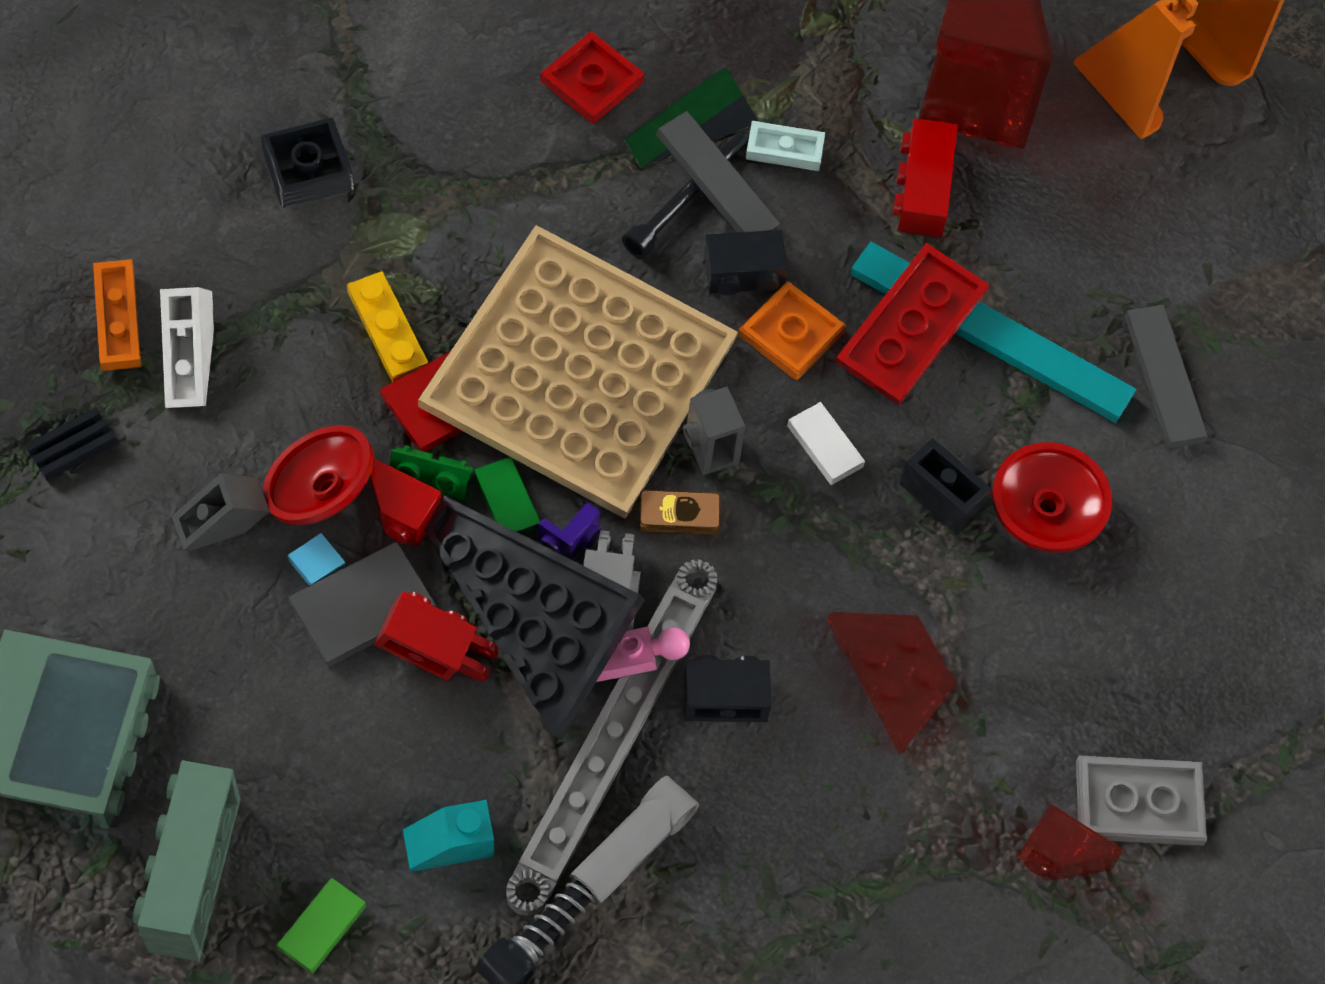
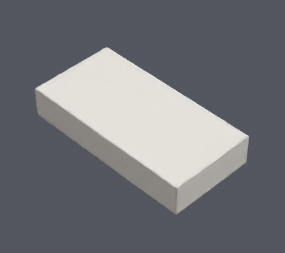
[787,402,865,485]

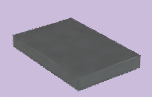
[288,541,436,668]

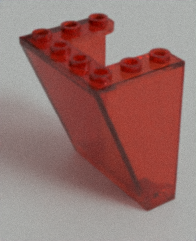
[918,0,1053,149]

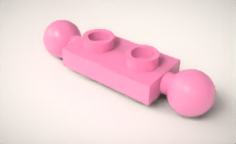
[596,626,690,682]

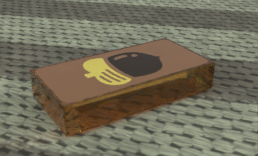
[639,490,720,535]

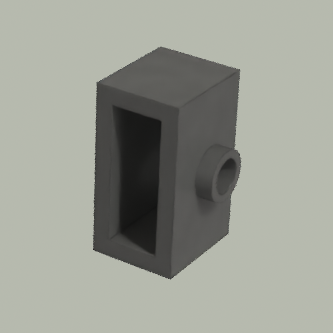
[683,386,746,475]

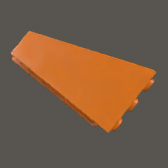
[1073,0,1285,140]

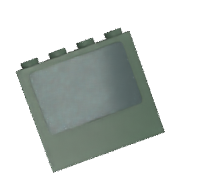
[0,629,160,829]

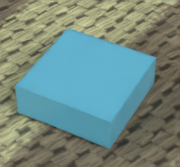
[288,533,346,586]

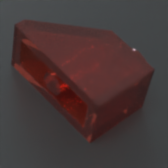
[1018,804,1124,880]

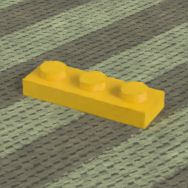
[347,271,428,383]

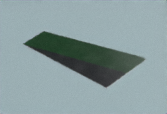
[624,68,759,168]

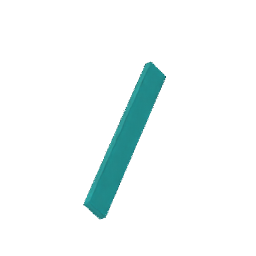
[850,241,1137,423]

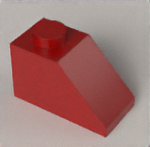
[369,458,442,547]

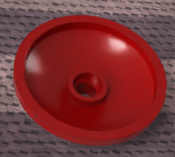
[263,425,374,525]
[992,442,1112,553]

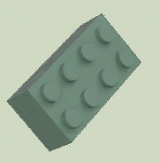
[133,760,241,961]

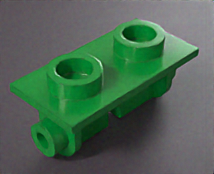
[390,445,474,501]

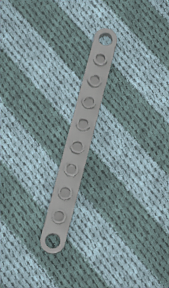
[506,559,717,916]

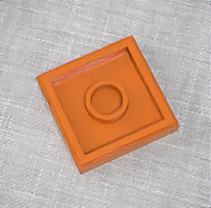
[738,281,847,381]

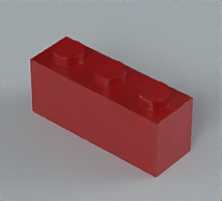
[892,118,958,238]

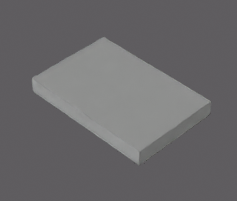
[1076,756,1207,846]

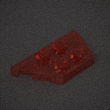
[827,612,956,754]

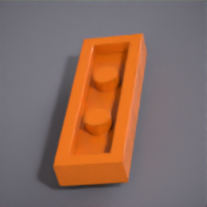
[93,259,142,371]

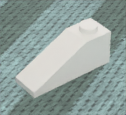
[160,287,214,408]

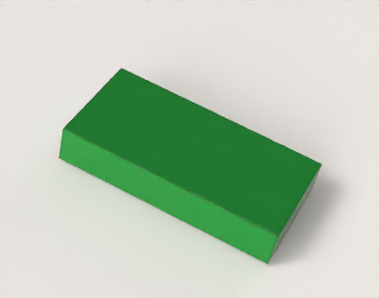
[474,457,540,535]

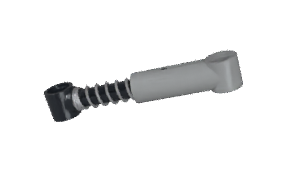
[475,775,699,984]

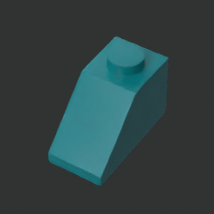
[403,800,494,872]

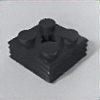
[261,118,354,208]

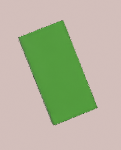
[277,878,366,974]

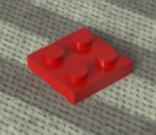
[540,31,645,125]

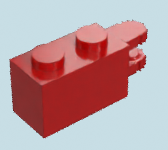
[374,591,500,681]

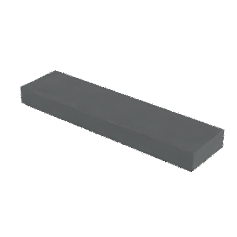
[656,111,780,233]
[1125,305,1208,449]

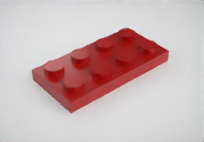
[836,243,990,406]

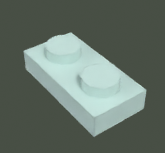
[746,121,825,171]

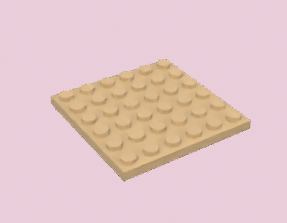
[418,225,738,519]

